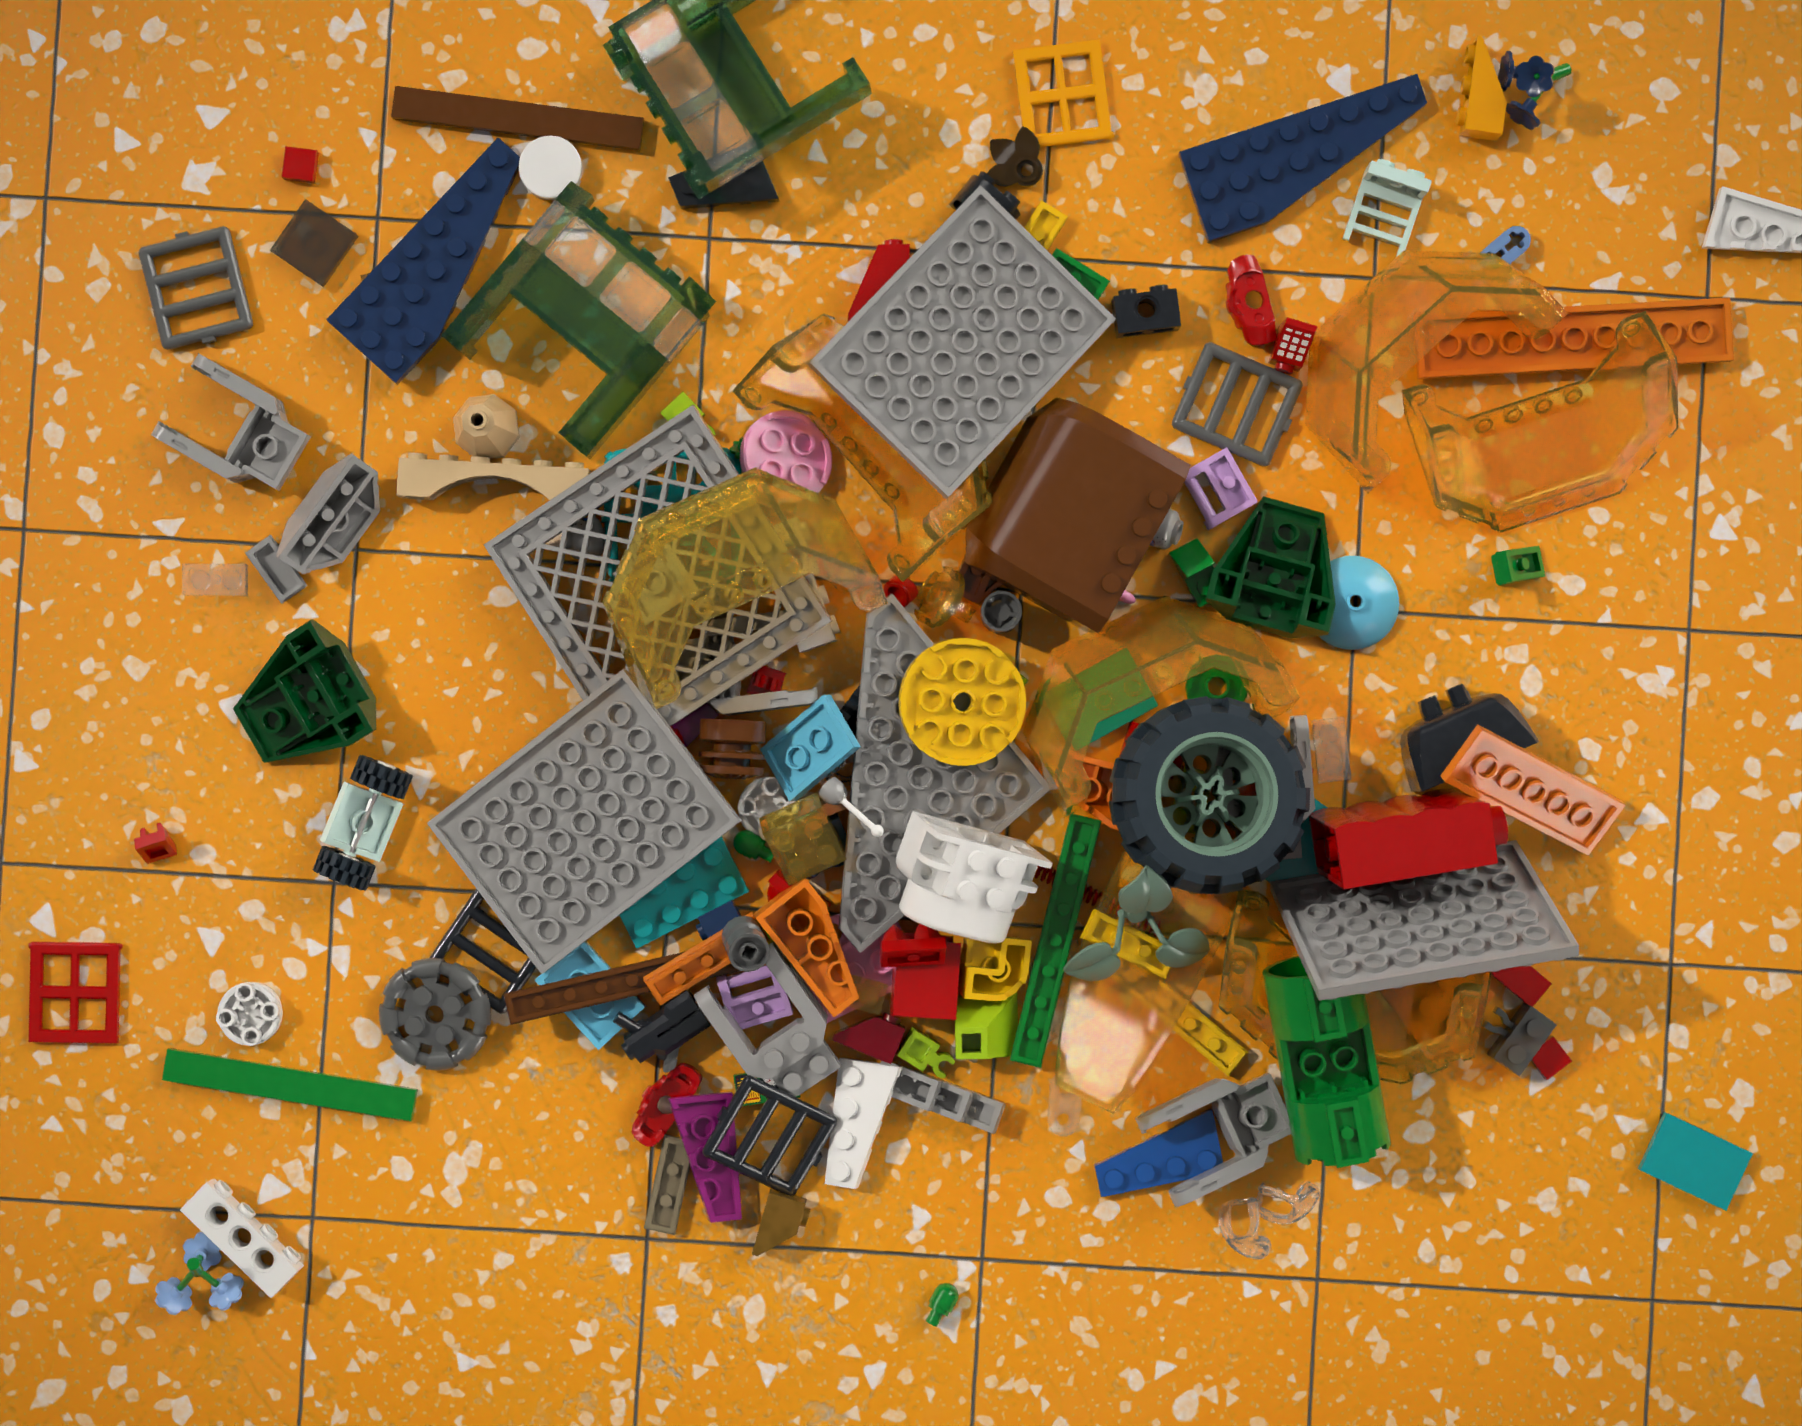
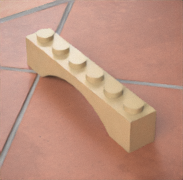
[396,453,592,500]

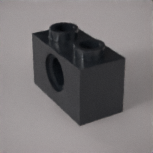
[1111,285,1181,338]

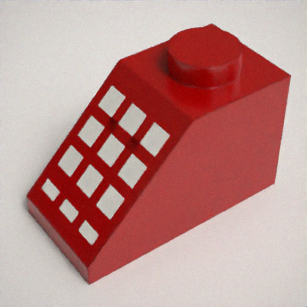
[1268,317,1317,374]

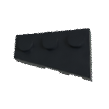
[668,142,780,209]

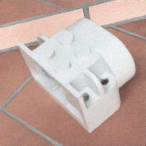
[896,811,1053,943]

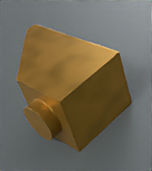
[752,1189,811,1256]

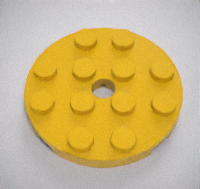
[899,638,1026,766]

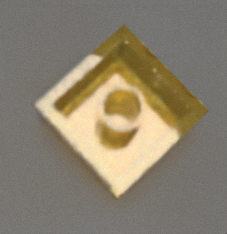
[759,792,847,886]

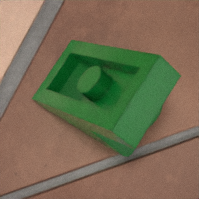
[1169,538,1215,608]
[1491,546,1545,585]

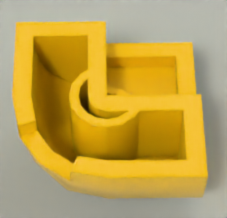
[958,937,1032,1001]

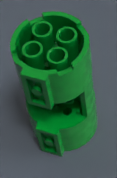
[1262,956,1391,1168]

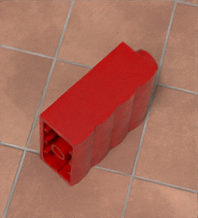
[1309,789,1508,889]

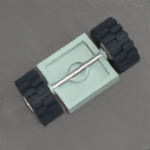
[312,755,413,891]

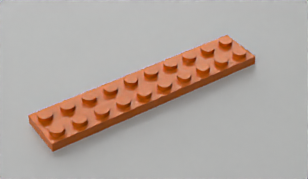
[1414,297,1734,379]

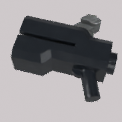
[613,989,711,1073]

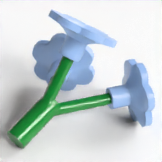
[155,1232,244,1315]

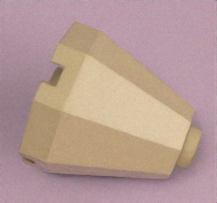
[453,394,520,459]

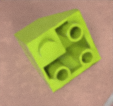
[955,992,1018,1059]

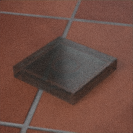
[270,199,359,288]

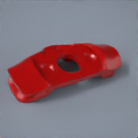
[1225,255,1276,346]
[631,1062,703,1147]

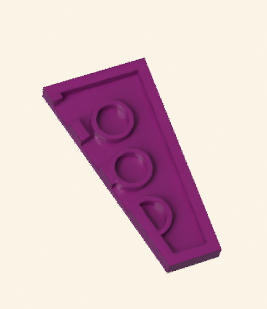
[668,1091,742,1223]

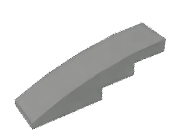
[881,1061,1006,1134]

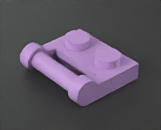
[1184,447,1258,530]
[716,965,793,1029]

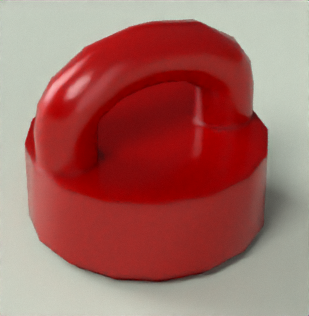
[883,575,918,607]

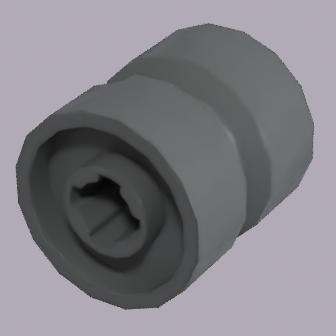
[980,591,1022,634]
[722,916,770,972]

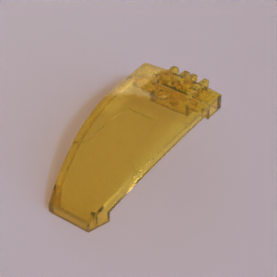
[1054,837,1247,1114]

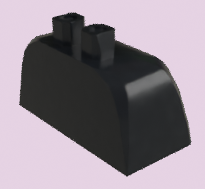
[1400,684,1540,792]

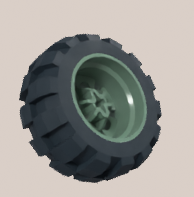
[1109,696,1310,894]

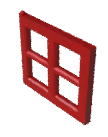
[28,942,123,1043]

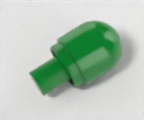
[733,830,776,863]
[926,1283,958,1327]

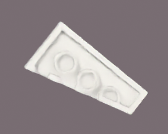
[1702,186,1802,253]
[824,1057,903,1189]

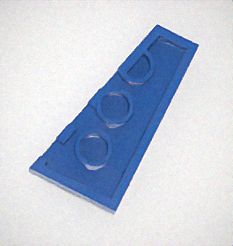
[1094,1108,1223,1197]

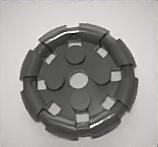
[379,958,491,1071]

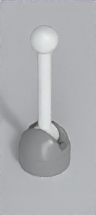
[819,777,884,837]

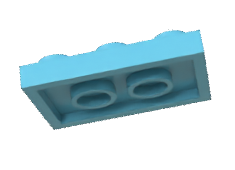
[760,695,861,801]
[534,941,646,1050]

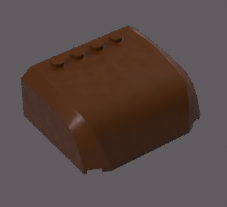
[964,398,1191,633]

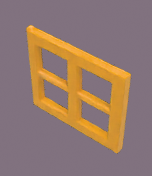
[1013,39,1115,147]

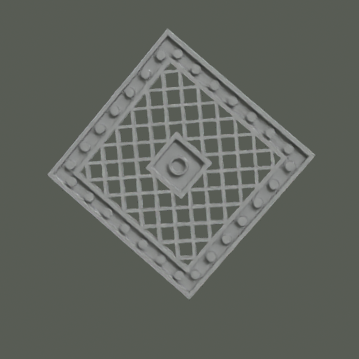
[484,405,833,727]

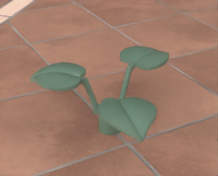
[1063,865,1210,981]

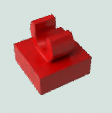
[746,666,787,695]
[134,823,177,864]

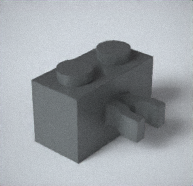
[1482,1003,1557,1076]

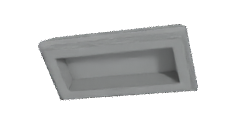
[245,535,308,604]

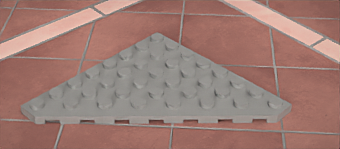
[838,594,1052,953]

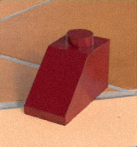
[832,1012,905,1064]

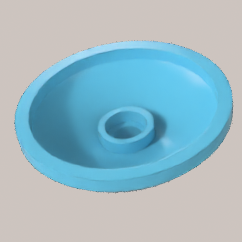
[1319,556,1399,650]

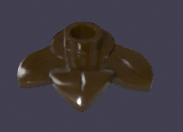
[987,126,1043,187]

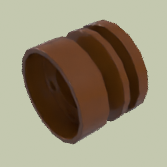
[699,719,766,780]

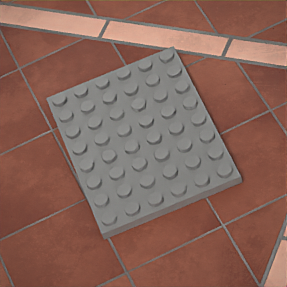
[807,185,1116,499]
[427,668,742,974]
[1270,840,1579,1001]

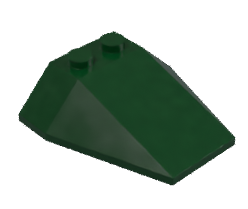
[1205,496,1336,639]
[233,620,376,763]

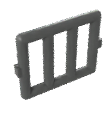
[138,226,253,350]
[1172,342,1303,466]

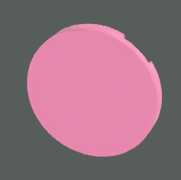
[740,410,832,506]

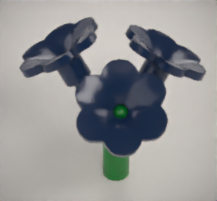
[1498,51,1572,130]

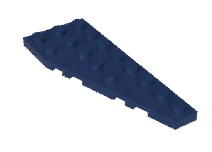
[1178,74,1427,243]
[326,138,520,385]

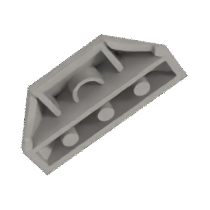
[276,453,380,574]

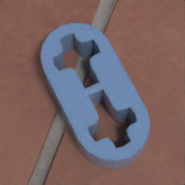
[1476,226,1531,277]

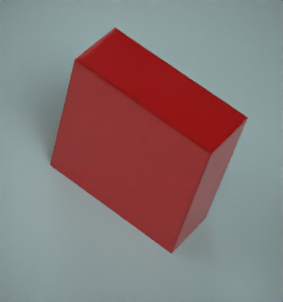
[281,146,319,184]
[1531,1035,1572,1080]

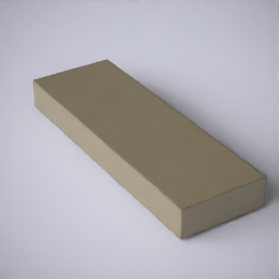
[644,1134,690,1235]

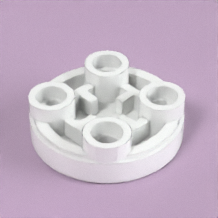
[519,136,583,200]
[738,777,801,840]
[216,982,283,1046]

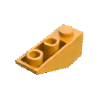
[1456,35,1507,141]

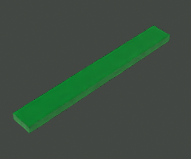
[1010,813,1101,1068]
[162,1048,418,1121]

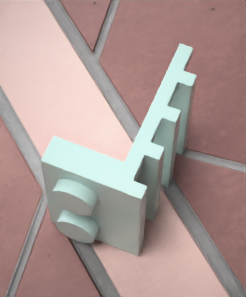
[1342,159,1432,259]

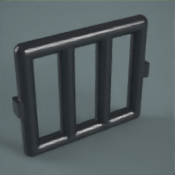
[429,889,536,1014]
[702,1075,837,1196]

